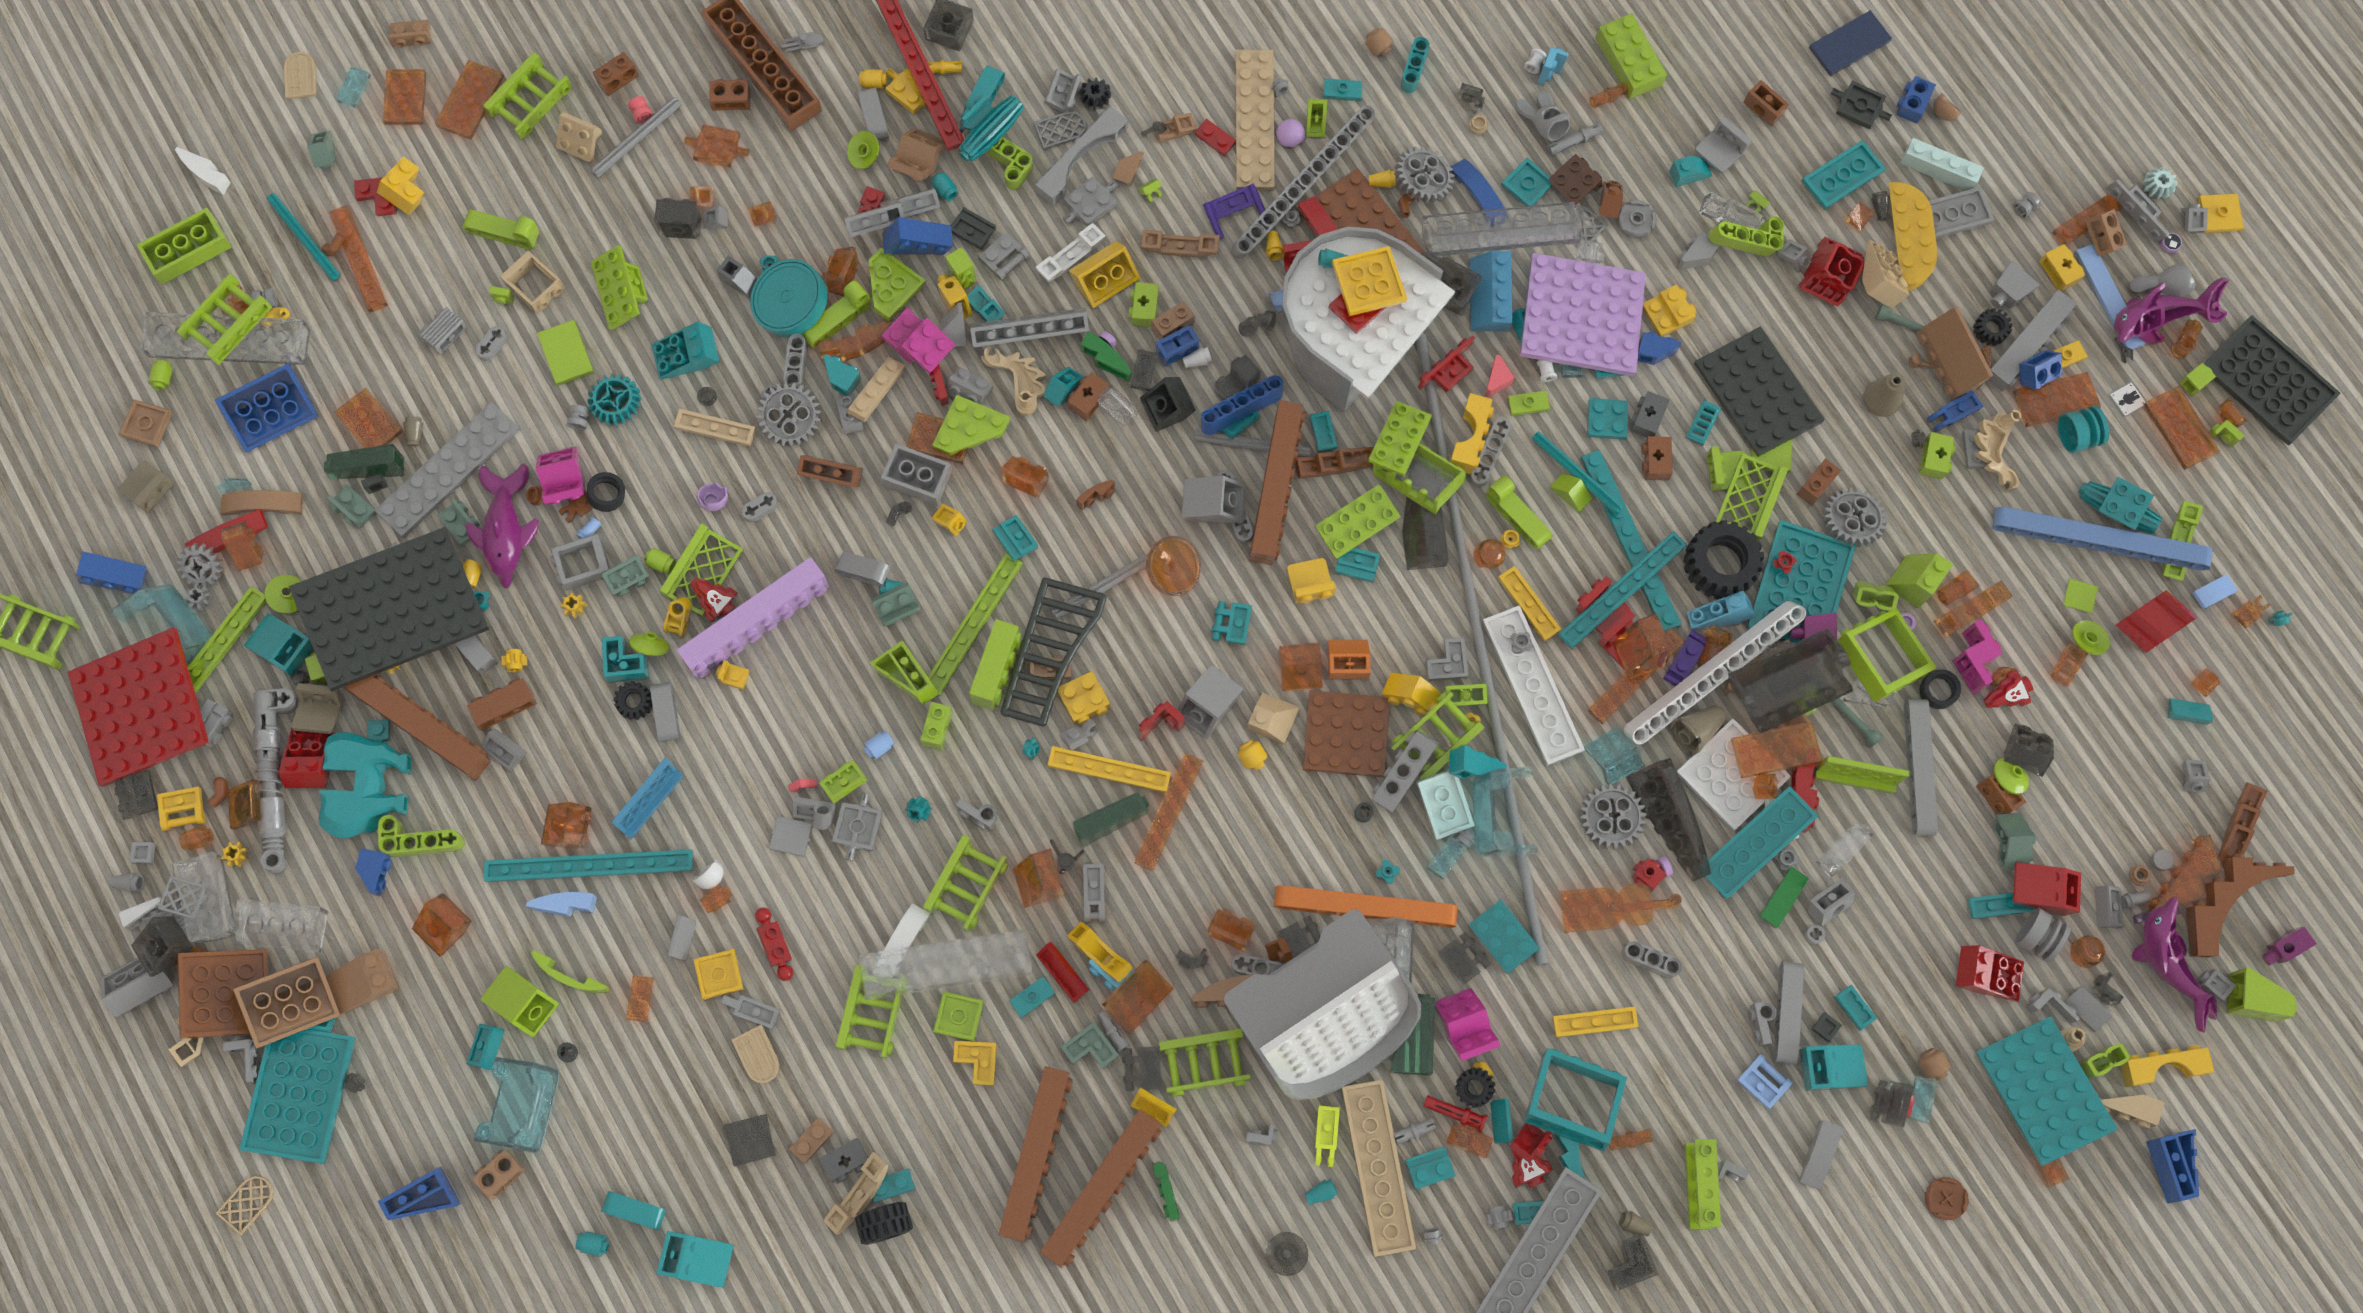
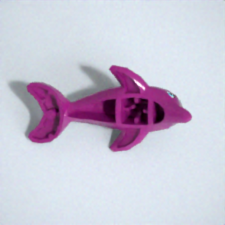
[2113,277,2229,344]
[466,463,539,588]
[2132,897,2217,1033]

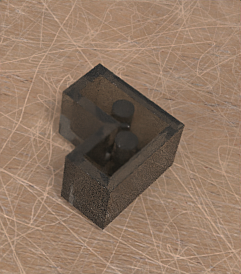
[1214,354,1261,401]
[1606,1233,1659,1291]

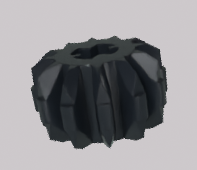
[1079,77,1111,111]

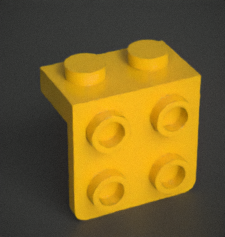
[1287,558,1336,604]

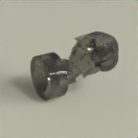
[1238,310,1276,337]

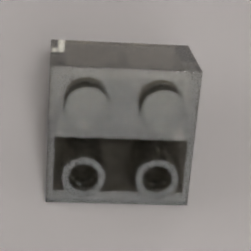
[2004,723,2054,777]

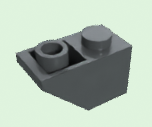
[716,256,757,299]

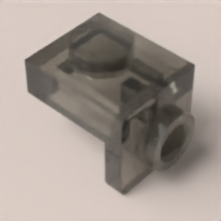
[1176,948,1209,971]
[2091,972,2124,1006]

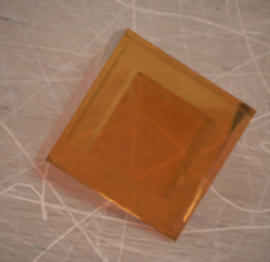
[689,186,714,206]
[748,201,777,227]
[1845,201,1874,232]
[1752,773,1778,799]

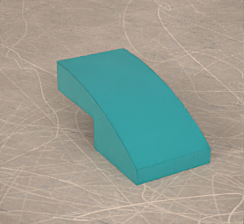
[967,285,1006,322]

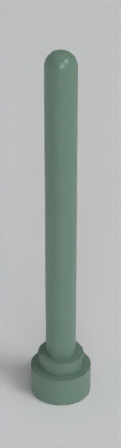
[1875,304,1924,332]
[1807,672,1883,748]

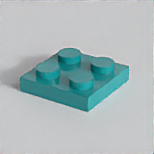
[1501,157,1553,209]
[1587,398,1628,440]

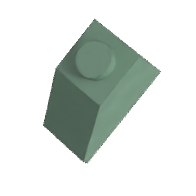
[307,130,336,169]

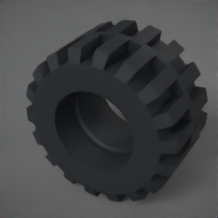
[854,1202,913,1245]

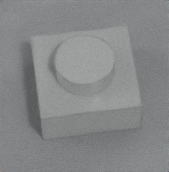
[129,842,155,864]

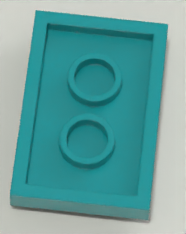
[1469,899,1540,974]

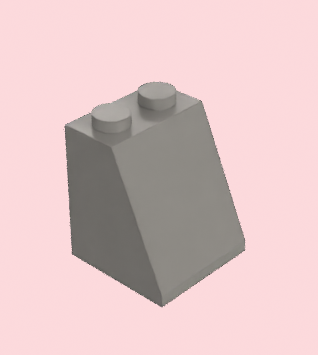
[1182,476,1246,523]
[1178,665,1244,739]

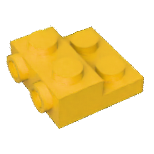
[1642,284,1697,337]
[1058,671,1110,725]

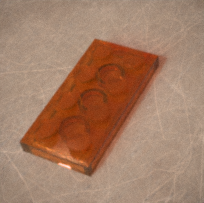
[435,60,504,140]
[2013,372,2101,427]
[2143,386,2220,470]
[1731,722,1822,778]

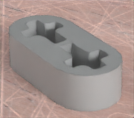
[476,326,507,361]
[742,492,778,522]

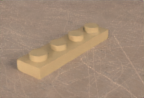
[847,356,905,422]
[674,408,756,447]

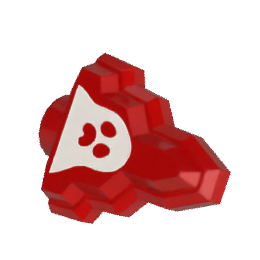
[690,578,738,623]
[1983,668,2034,708]
[1511,1139,1553,1189]

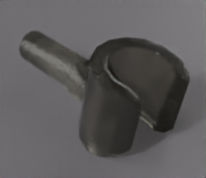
[1141,121,1167,136]
[2114,337,2133,363]

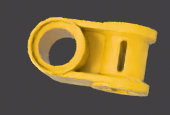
[663,597,692,638]

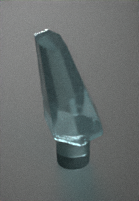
[217,478,252,493]

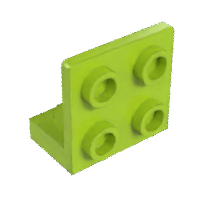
[1706,446,1750,492]

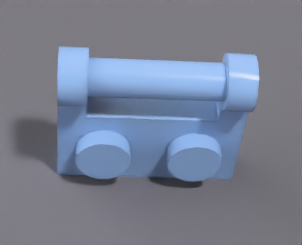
[1736,1053,1793,1110]

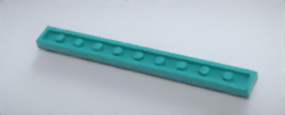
[1581,449,1682,633]
[484,849,693,882]

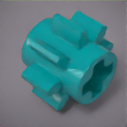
[905,796,932,823]

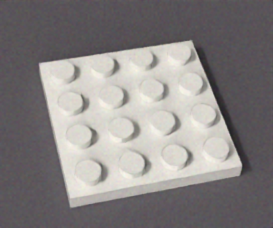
[1675,719,1791,831]

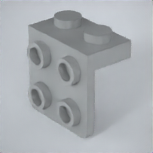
[1695,116,1752,173]

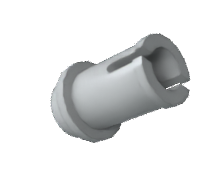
[2122,890,2151,909]

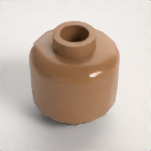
[1365,27,1393,56]
[1918,1048,1951,1081]

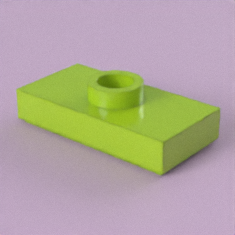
[1507,390,1550,416]

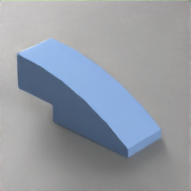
[526,892,597,917]

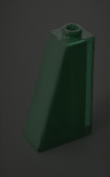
[324,444,404,479]
[1073,792,1150,848]
[1389,994,1435,1076]

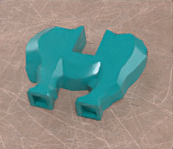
[318,732,412,839]

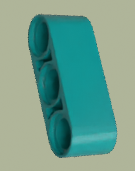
[1401,37,1430,93]
[964,65,1005,111]
[601,1191,666,1230]

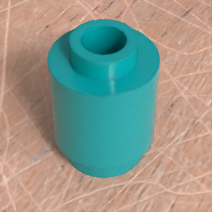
[931,173,959,202]
[575,1231,610,1257]

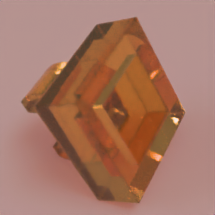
[2191,668,2221,697]

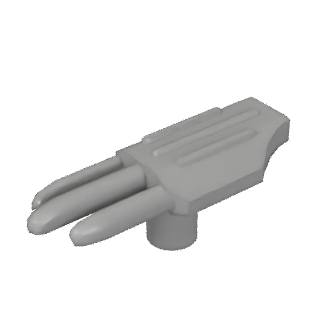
[781,32,824,51]

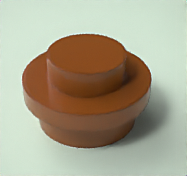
[526,486,543,506]

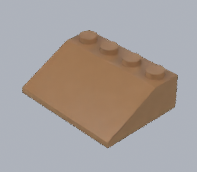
[1917,306,1993,401]
[232,957,340,1049]

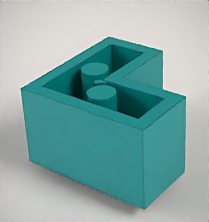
[602,636,649,683]

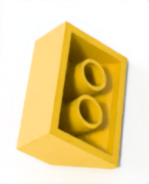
[1069,241,1140,308]

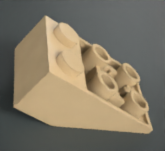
[1862,240,1909,309]

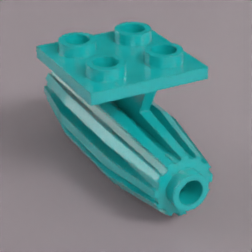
[959,92,1024,162]
[2078,477,2163,535]

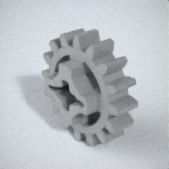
[177,543,224,587]

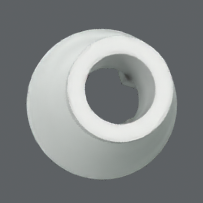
[1182,347,1213,368]

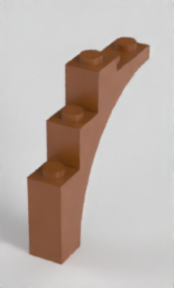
[2187,854,2295,957]

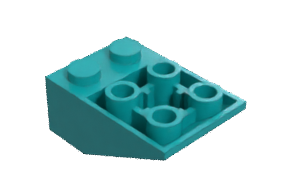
[651,321,720,380]
[243,613,314,678]
[1800,1045,1868,1091]
[656,1231,734,1288]

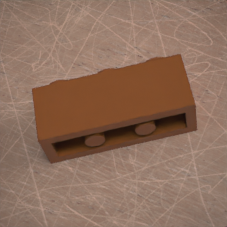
[797,455,863,487]
[467,678,537,731]

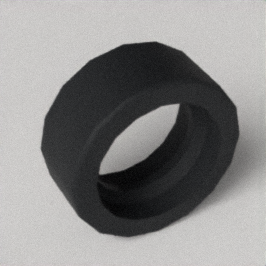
[586,472,625,512]
[1919,669,1961,709]

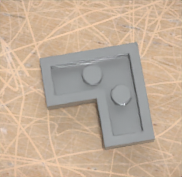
[1426,637,1469,681]

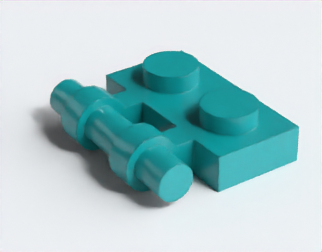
[1211,601,1252,645]

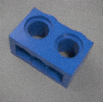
[1896,76,1936,124]
[1156,325,1199,367]
[2019,350,2063,389]

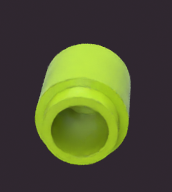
[148,360,173,390]
[644,548,676,574]

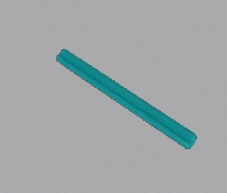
[267,193,341,281]
[1532,431,1623,514]

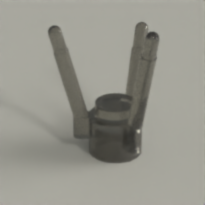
[1050,839,1085,874]

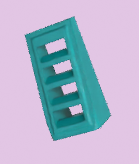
[1685,400,1721,446]

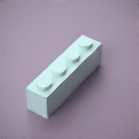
[1900,138,1984,191]

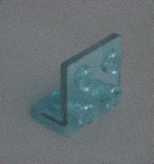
[1584,727,1643,785]

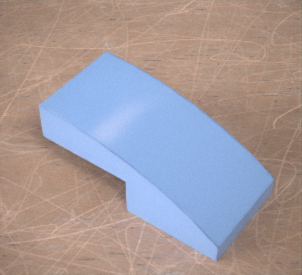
[2192,575,2238,609]

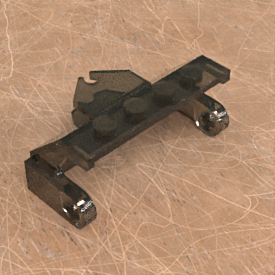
[1728,629,1853,733]

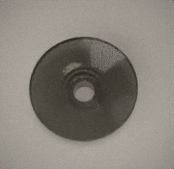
[1266,1232,1308,1276]

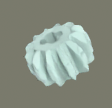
[2142,166,2178,200]

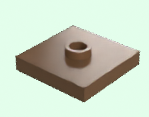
[118,399,173,448]

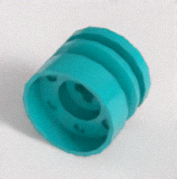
[2058,405,2109,453]

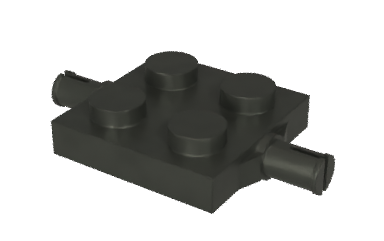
[1830,80,1892,130]

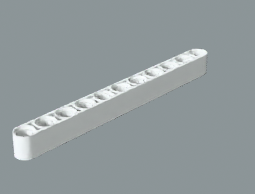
[1624,601,1806,744]

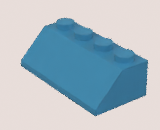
[1470,251,1512,332]

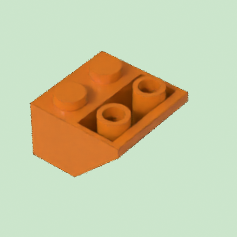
[1328,640,1371,679]

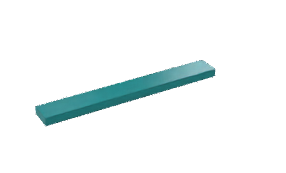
[1558,531,1687,650]

